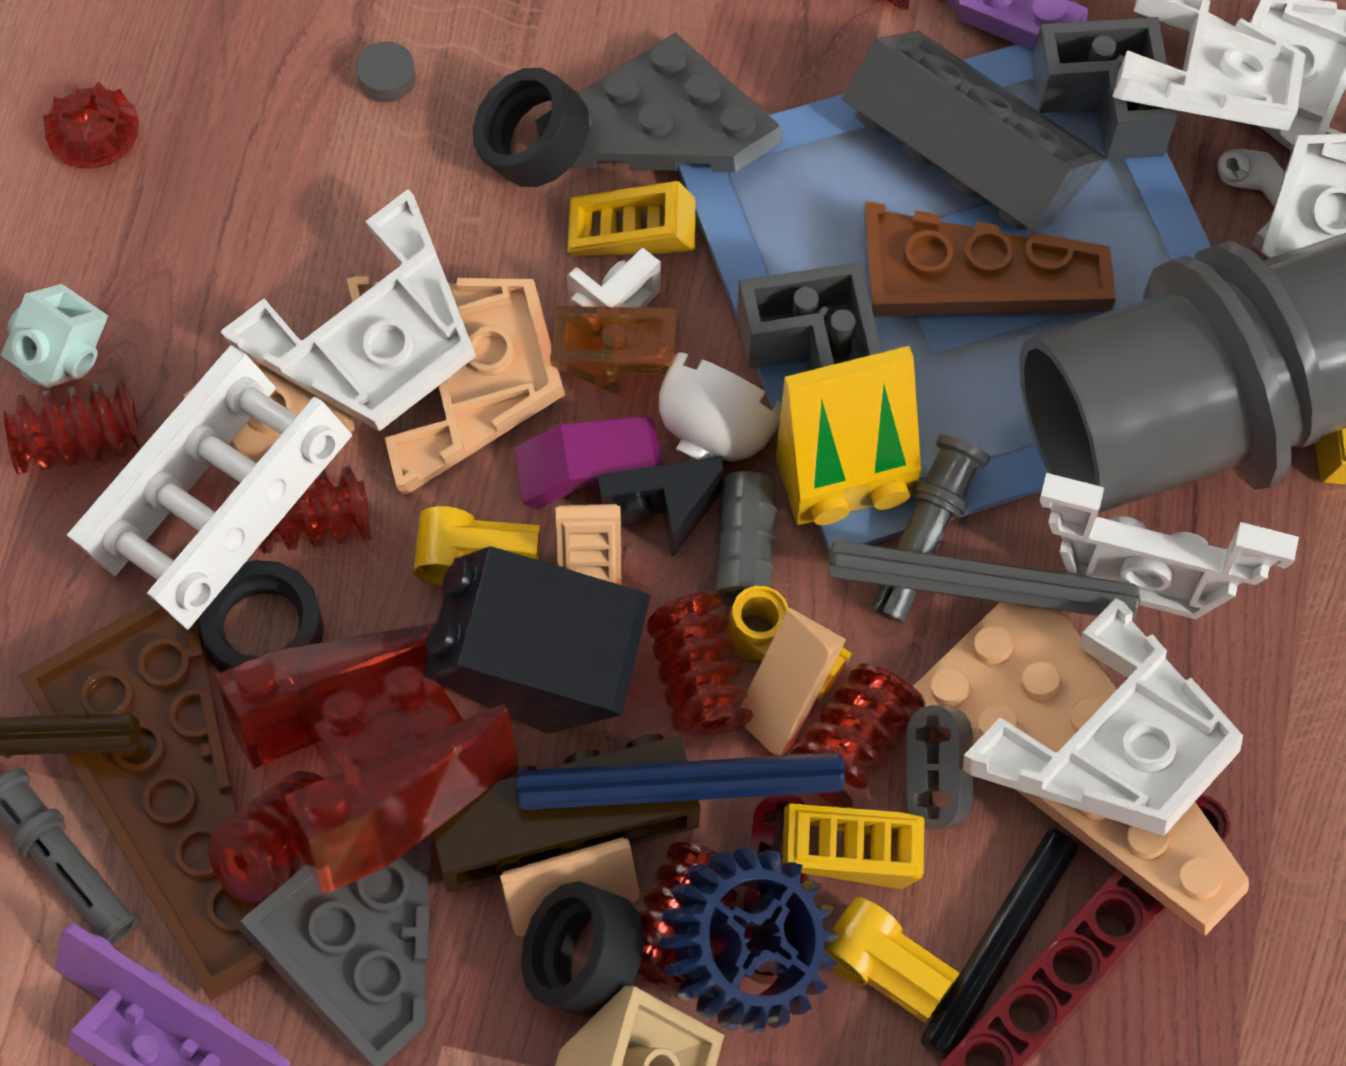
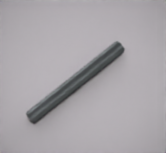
[828,540,1140,619]

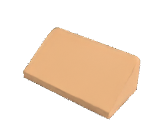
[735,608,846,756]
[500,837,640,937]

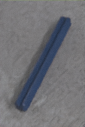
[515,753,846,810]

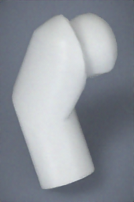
[1217,149,1285,207]

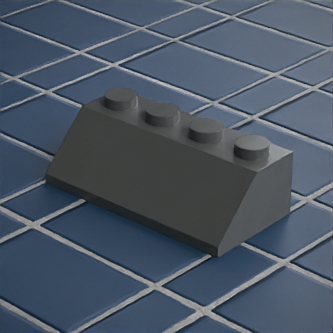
[842,31,1106,231]

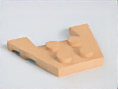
[347,276,565,496]

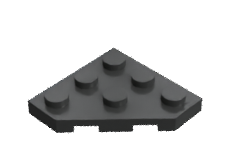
[535,32,783,172]
[237,795,431,1066]

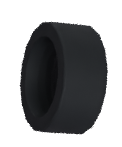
[473,68,590,187]
[198,560,324,688]
[521,881,644,1018]

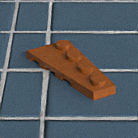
[863,201,1116,317]

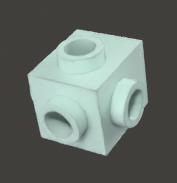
[0,284,108,388]

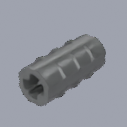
[714,471,778,606]

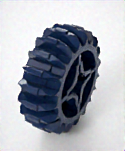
[657,847,840,1033]

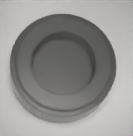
[356,42,416,102]

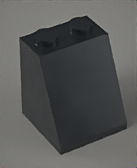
[423,546,651,734]

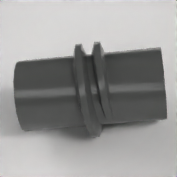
[1019,233,1346,513]

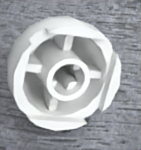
[659,352,782,462]

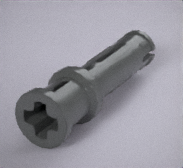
[868,434,990,624]
[0,768,139,946]

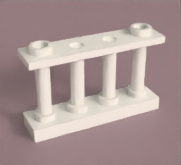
[67,345,352,630]

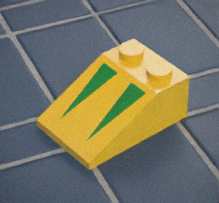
[775,346,921,525]

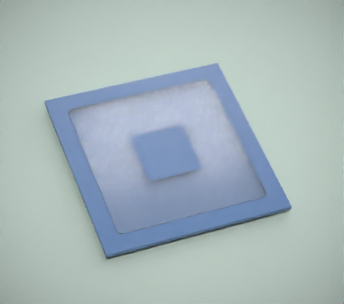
[677,44,1211,553]

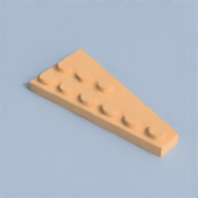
[905,602,1249,937]

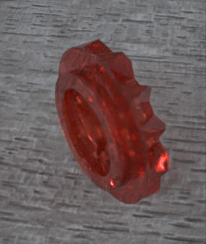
[43,81,139,169]

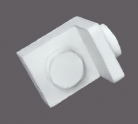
[567,248,661,338]

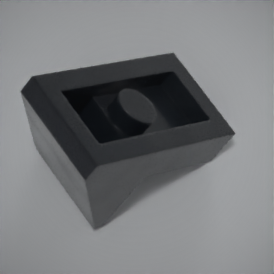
[597,456,723,556]

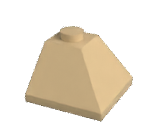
[555,986,724,1066]

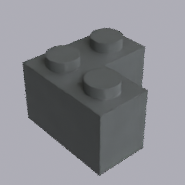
[1031,17,1177,160]
[737,262,882,370]

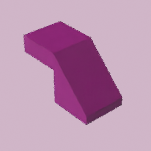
[514,416,663,509]

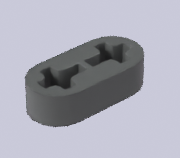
[906,705,973,829]

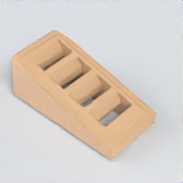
[556,504,621,585]

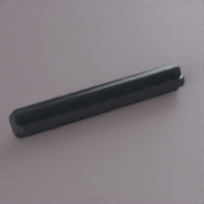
[921,829,1078,1059]

